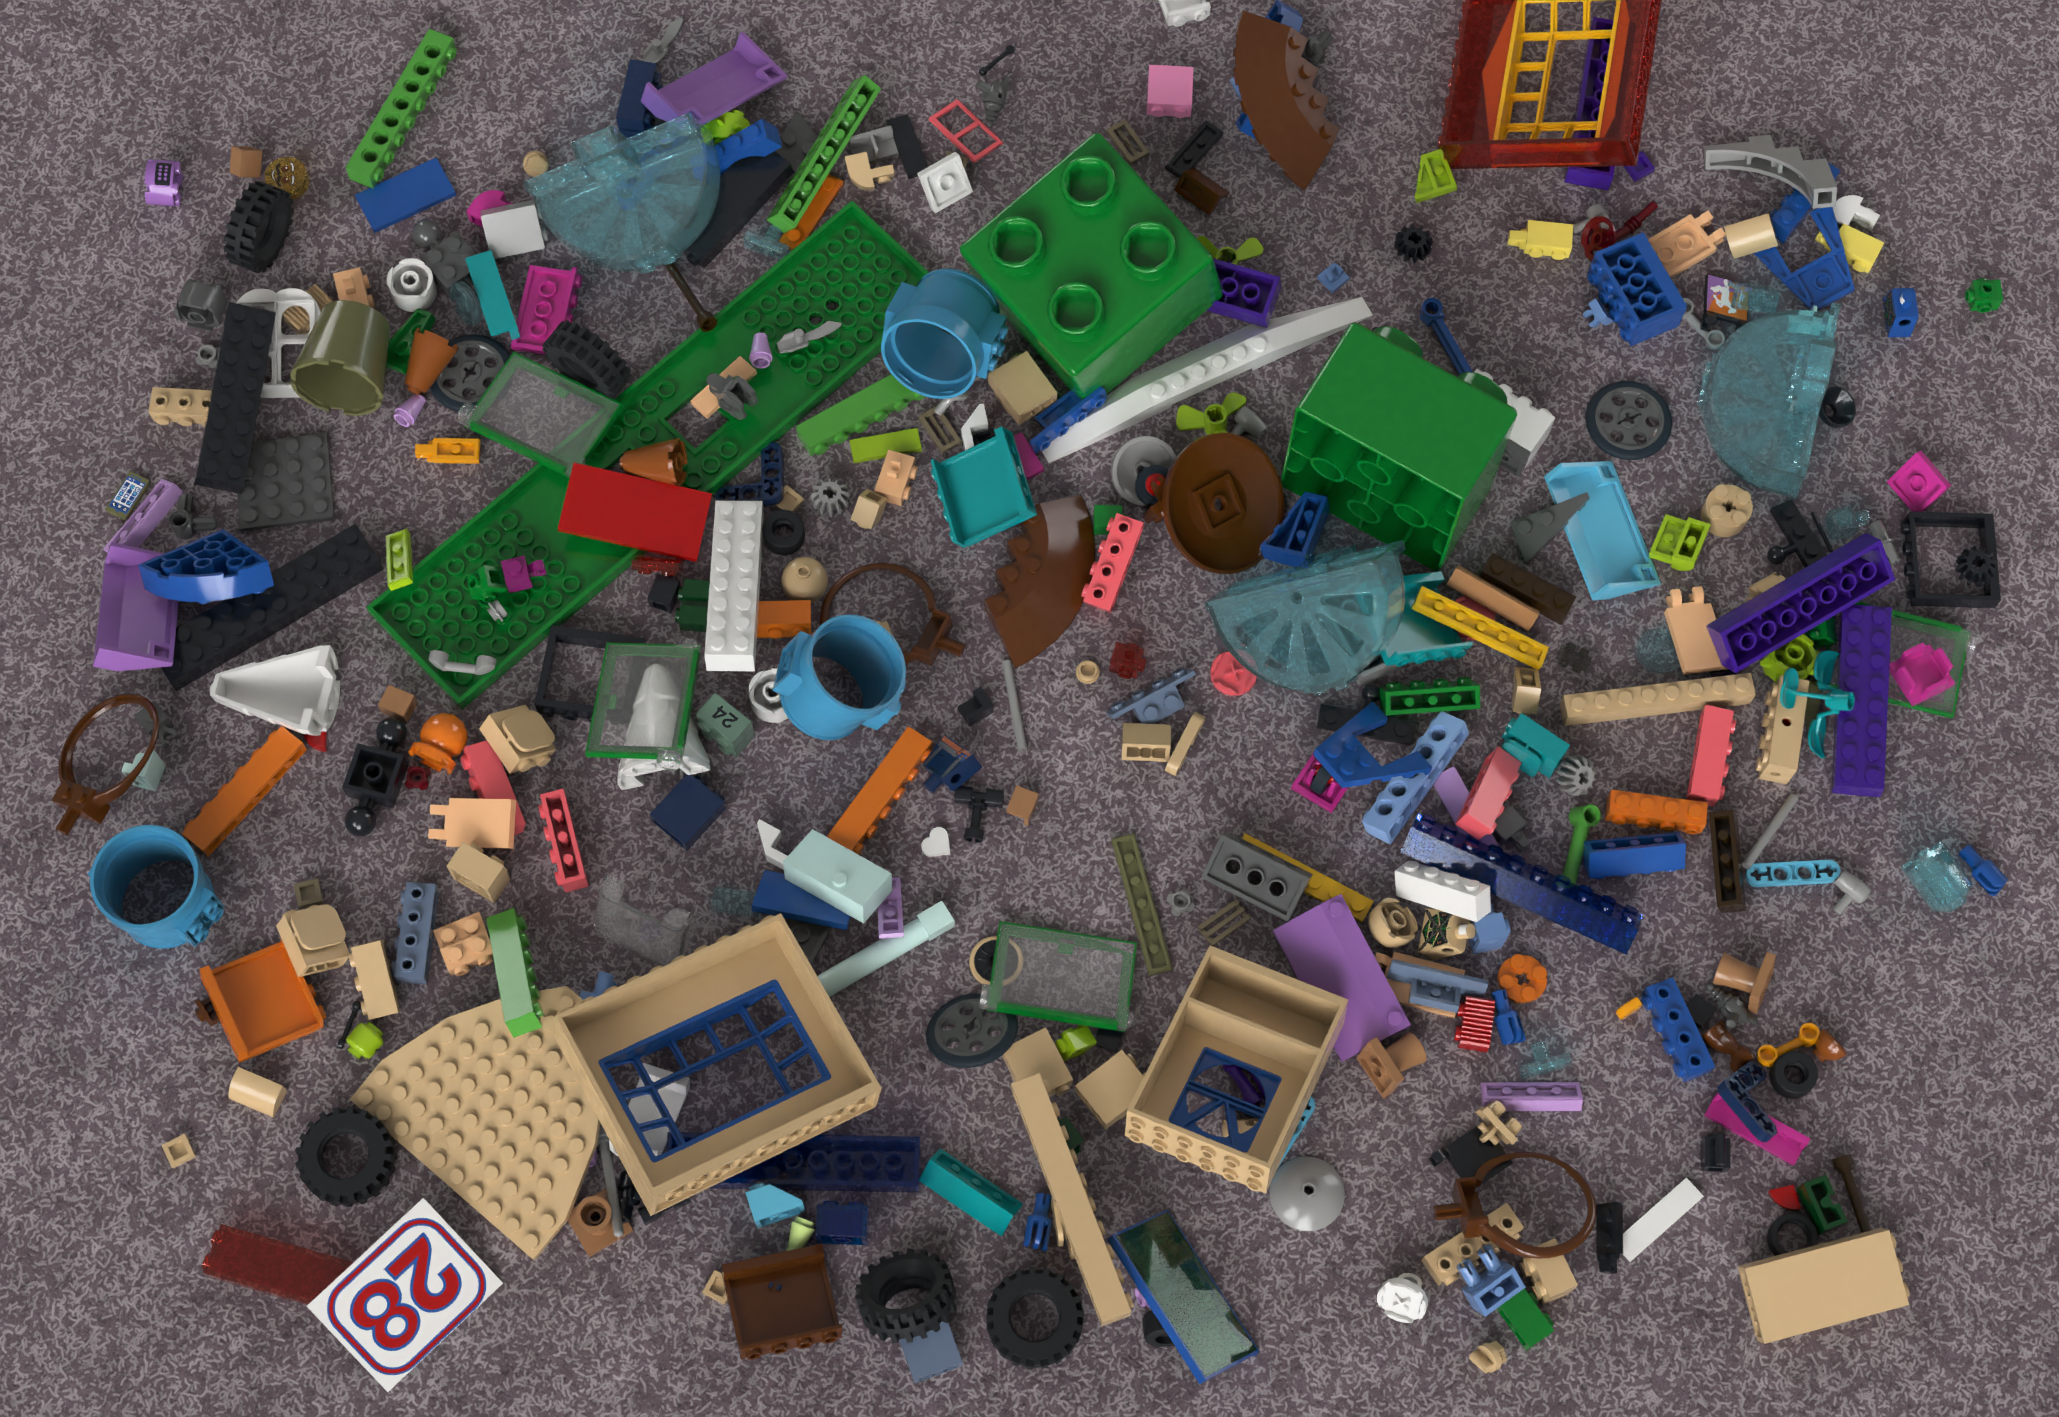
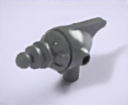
[975,76,1010,128]
[1706,983,1759,1028]

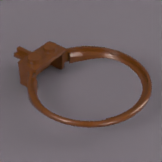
[820,563,966,666]
[51,693,159,836]
[1433,1152,1597,1259]

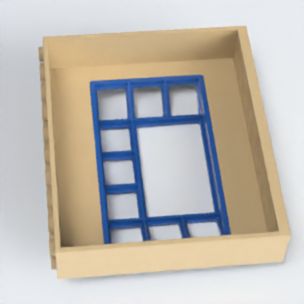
[554,913,882,1216]

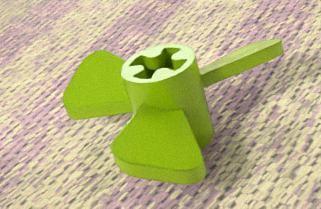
[1197,235,1264,265]
[1176,392,1246,435]

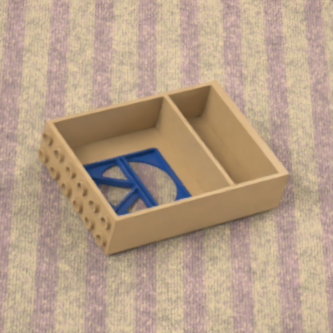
[1125,946,1348,1193]

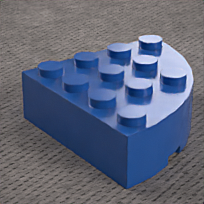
[138,529,274,604]

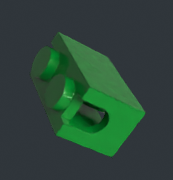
[1497,1288,1554,1351]

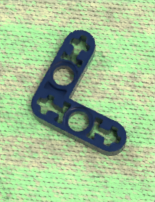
[715,442,784,506]
[1718,1061,1777,1142]

